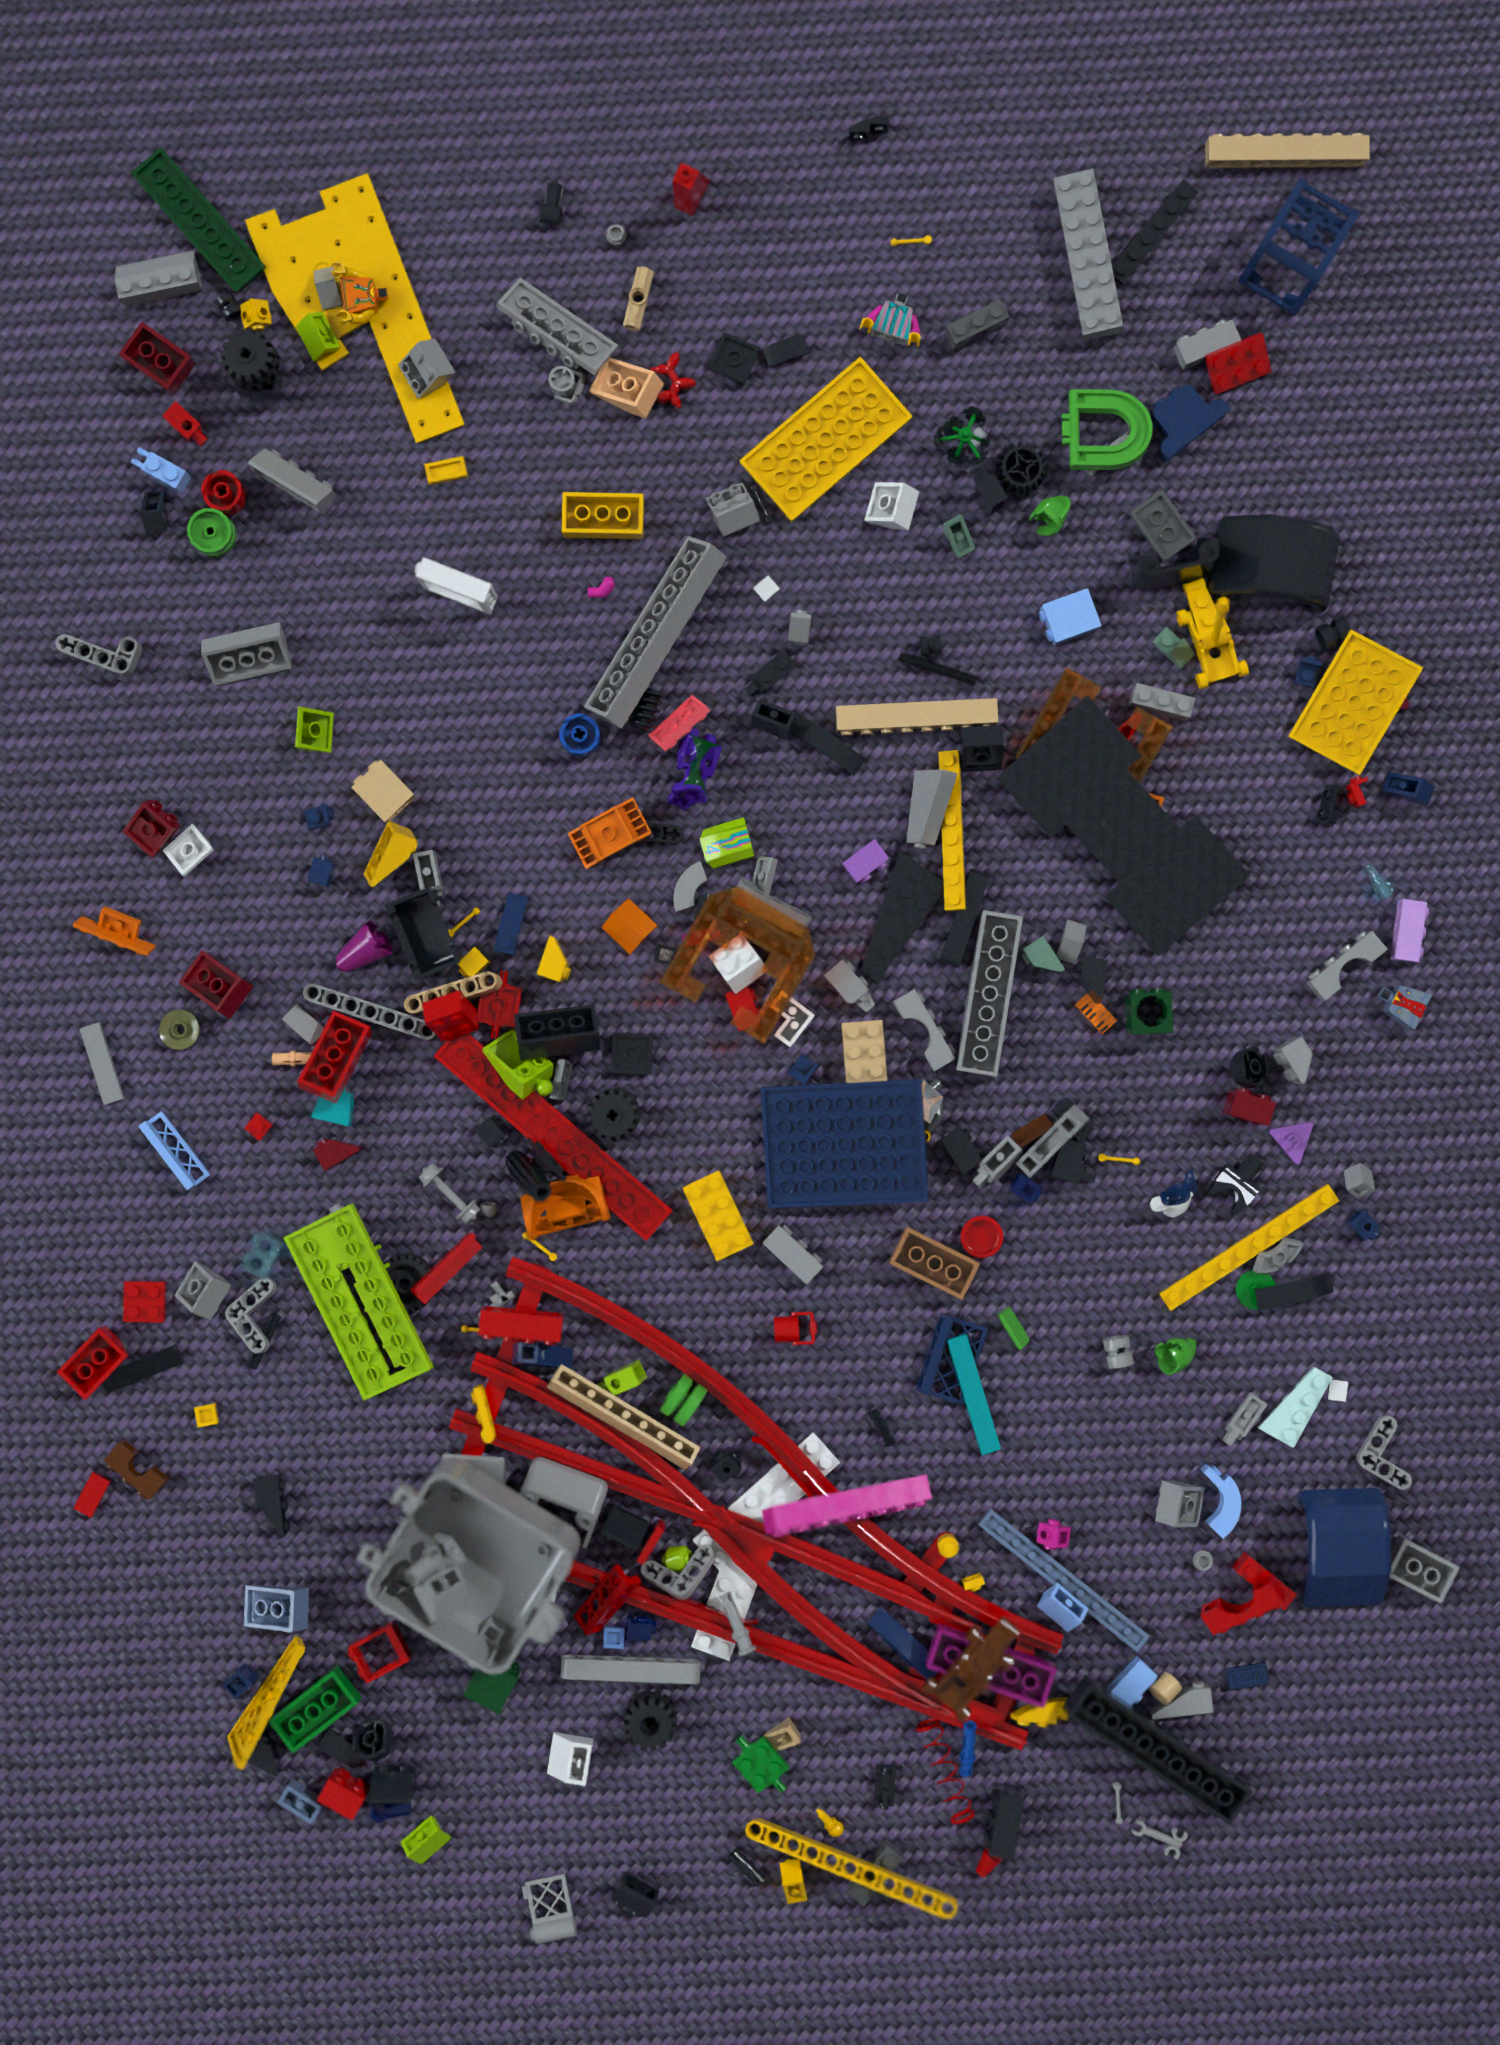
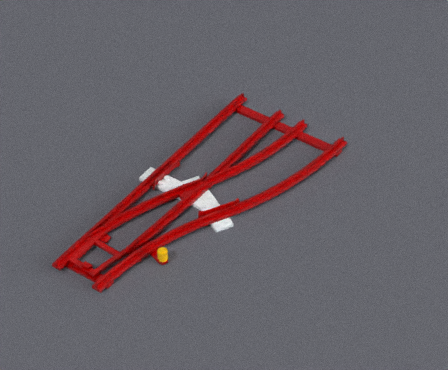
[449,1256,1064,1750]

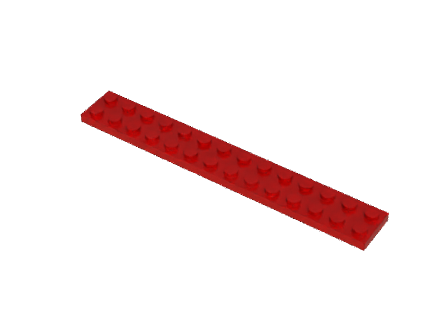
[434,1033,673,1241]

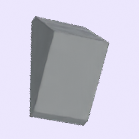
[314,266,343,311]
[1056,920,1086,964]

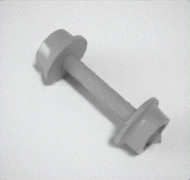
[419,1163,481,1224]

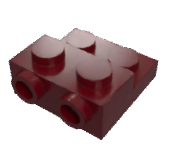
[122,799,181,858]

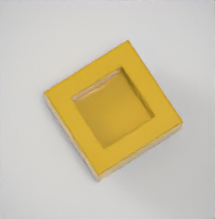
[194,1403,219,1427]
[961,1573,985,1592]

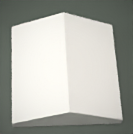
[163,824,214,877]

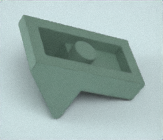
[943,514,975,558]
[1152,627,1195,669]

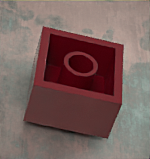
[1222,1088,1276,1126]

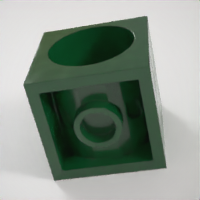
[1124,988,1173,1035]
[463,1660,522,1715]

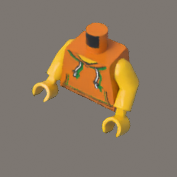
[331,261,389,326]

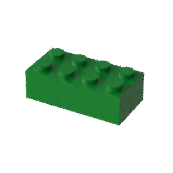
[268,1665,362,1753]

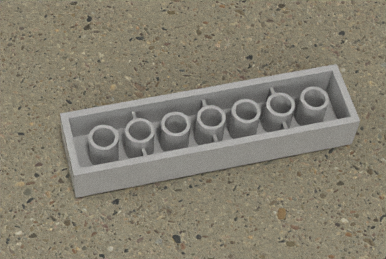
[1053,169,1123,341]
[955,910,1023,1077]

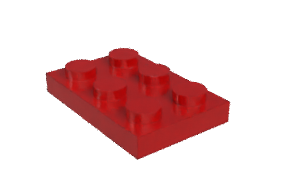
[1205,333,1272,394]

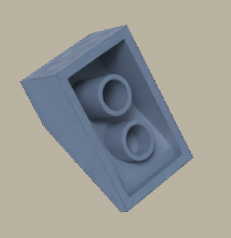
[244,1585,309,1632]

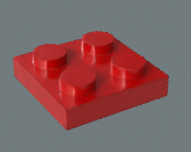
[123,1281,166,1322]

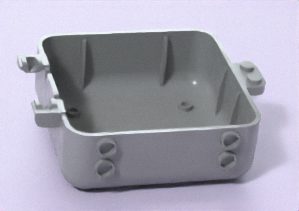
[356,1458,580,1674]

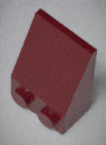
[179,950,254,1019]

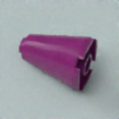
[335,921,393,972]

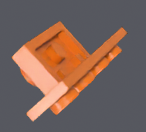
[73,906,156,956]

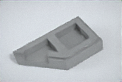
[433,1532,466,1564]

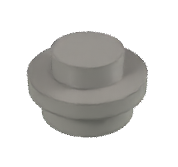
[606,225,626,245]
[1193,1550,1213,1571]

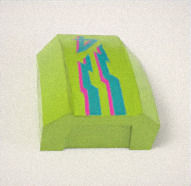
[700,817,754,868]

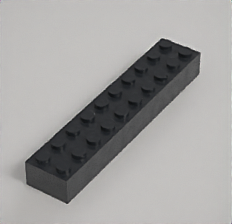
[1062,1674,1253,1825]

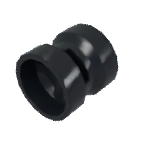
[215,293,241,322]
[920,635,942,657]

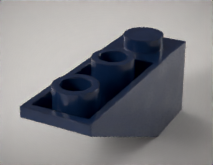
[512,1342,573,1369]

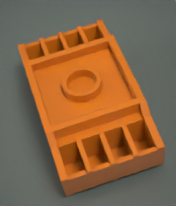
[567,797,653,869]

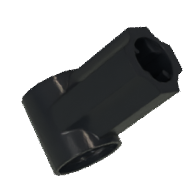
[539,182,564,226]

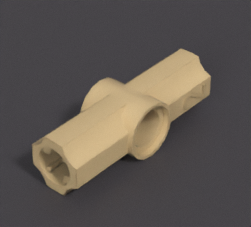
[623,267,654,331]

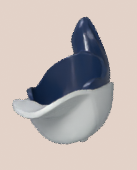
[1150,1170,1197,1217]

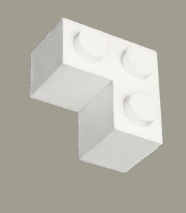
[770,991,815,1047]

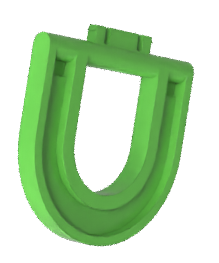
[1062,389,1152,470]

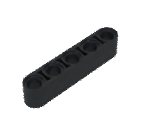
[939,868,990,968]

